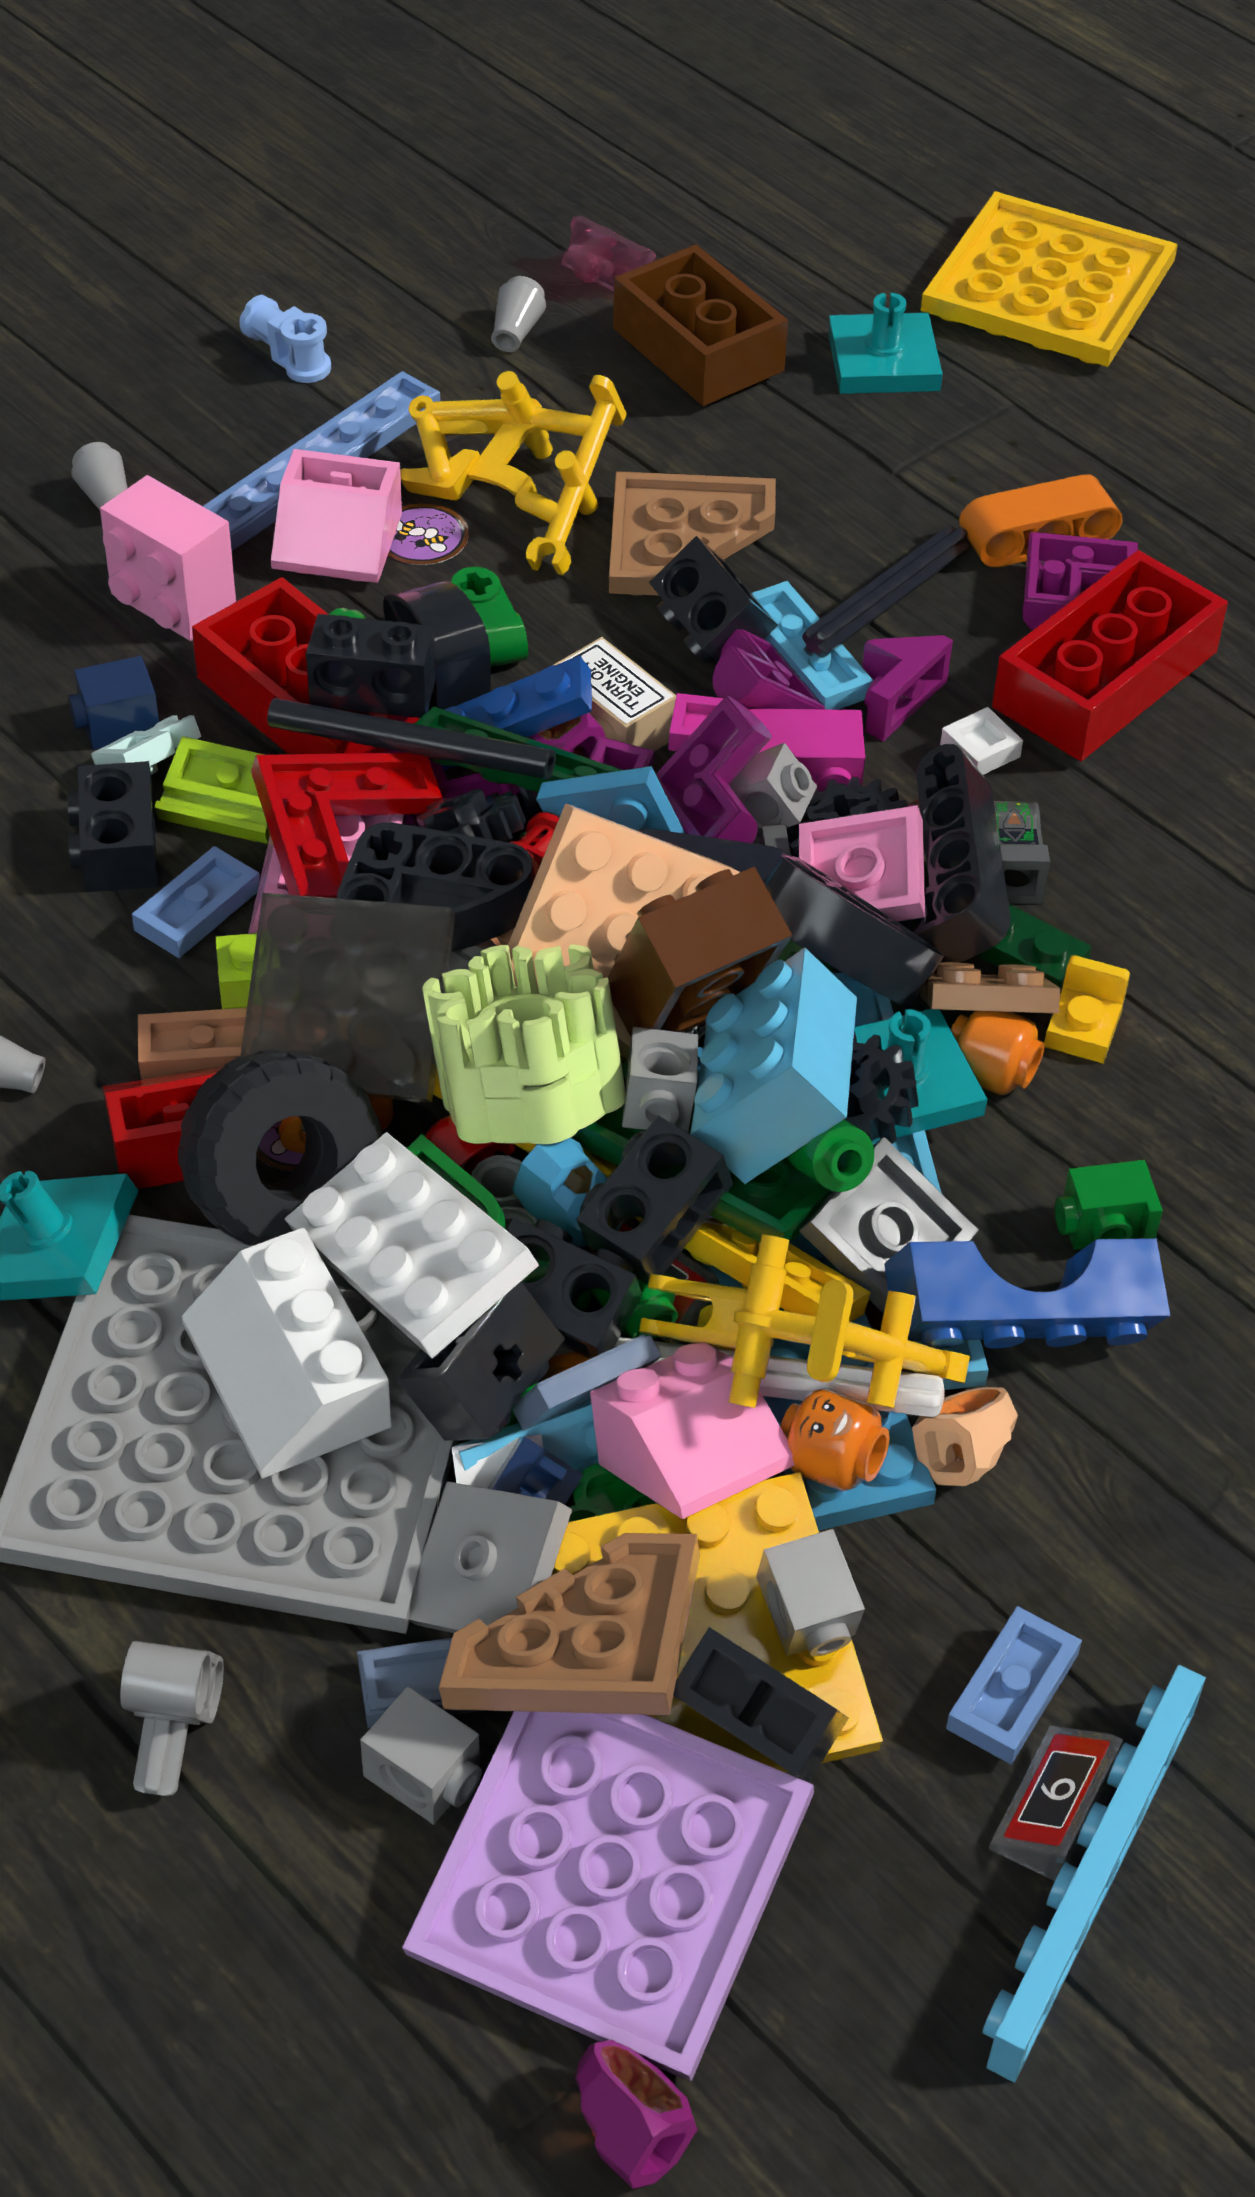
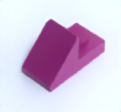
[862,635,953,742]

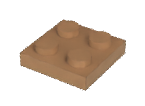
[920,962,1060,1013]

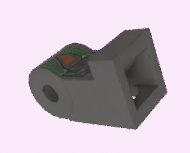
[994,801,1050,904]

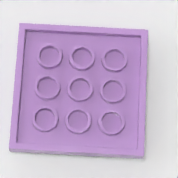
[402,1711,814,2082]

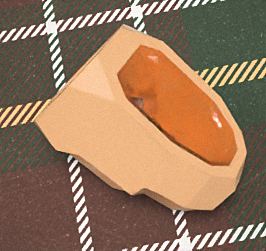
[912,1387,1018,1486]

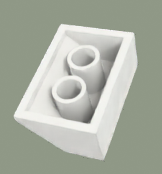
[182,1227,391,1479]

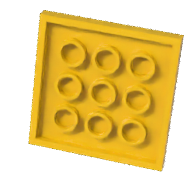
[920,191,1178,367]
[551,1472,883,1773]

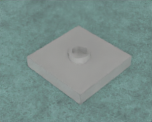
[408,1481,572,1633]

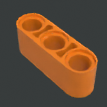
[959,474,1123,567]

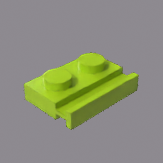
[154,736,270,844]

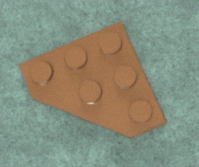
[609,471,776,596]
[439,1533,700,1715]

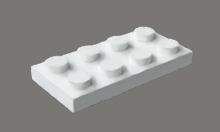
[284,1132,539,1358]

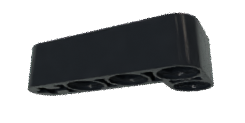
[897,744,1011,973]

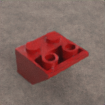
[102,1066,224,1189]

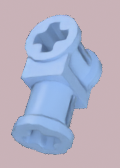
[239,295,331,383]

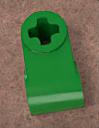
[451,567,528,668]

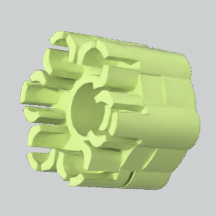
[422,944,626,1144]

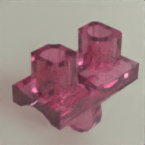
[561,216,656,292]

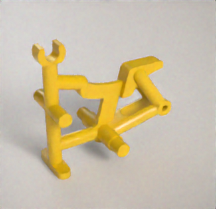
[400,371,627,575]
[638,1235,970,1408]

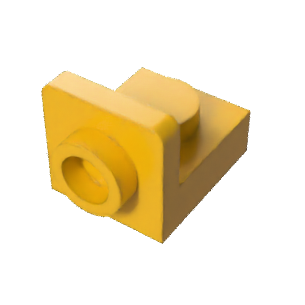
[1044,955,1130,1064]

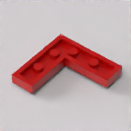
[251,753,442,913]

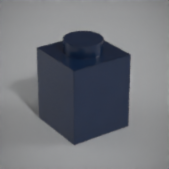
[68,656,159,750]

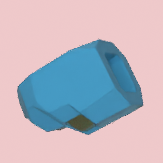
[512,1138,622,1247]

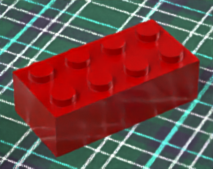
[992,550,1228,762]
[192,577,420,754]

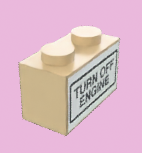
[553,637,676,751]

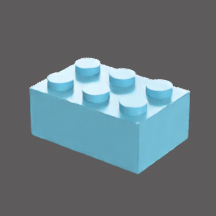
[691,948,857,1184]

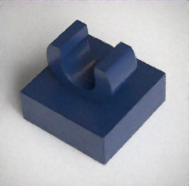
[488,1436,583,1505]

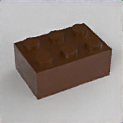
[613,244,788,406]
[608,866,792,1037]

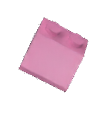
[590,1343,795,1519]

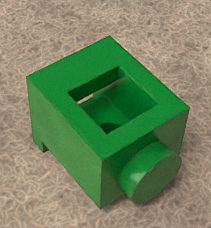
[1055,1160,1163,1250]

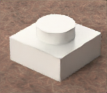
[940,707,1023,775]

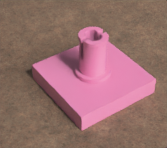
[799,805,925,921]

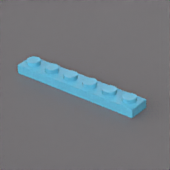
[982,1664,1206,2083]

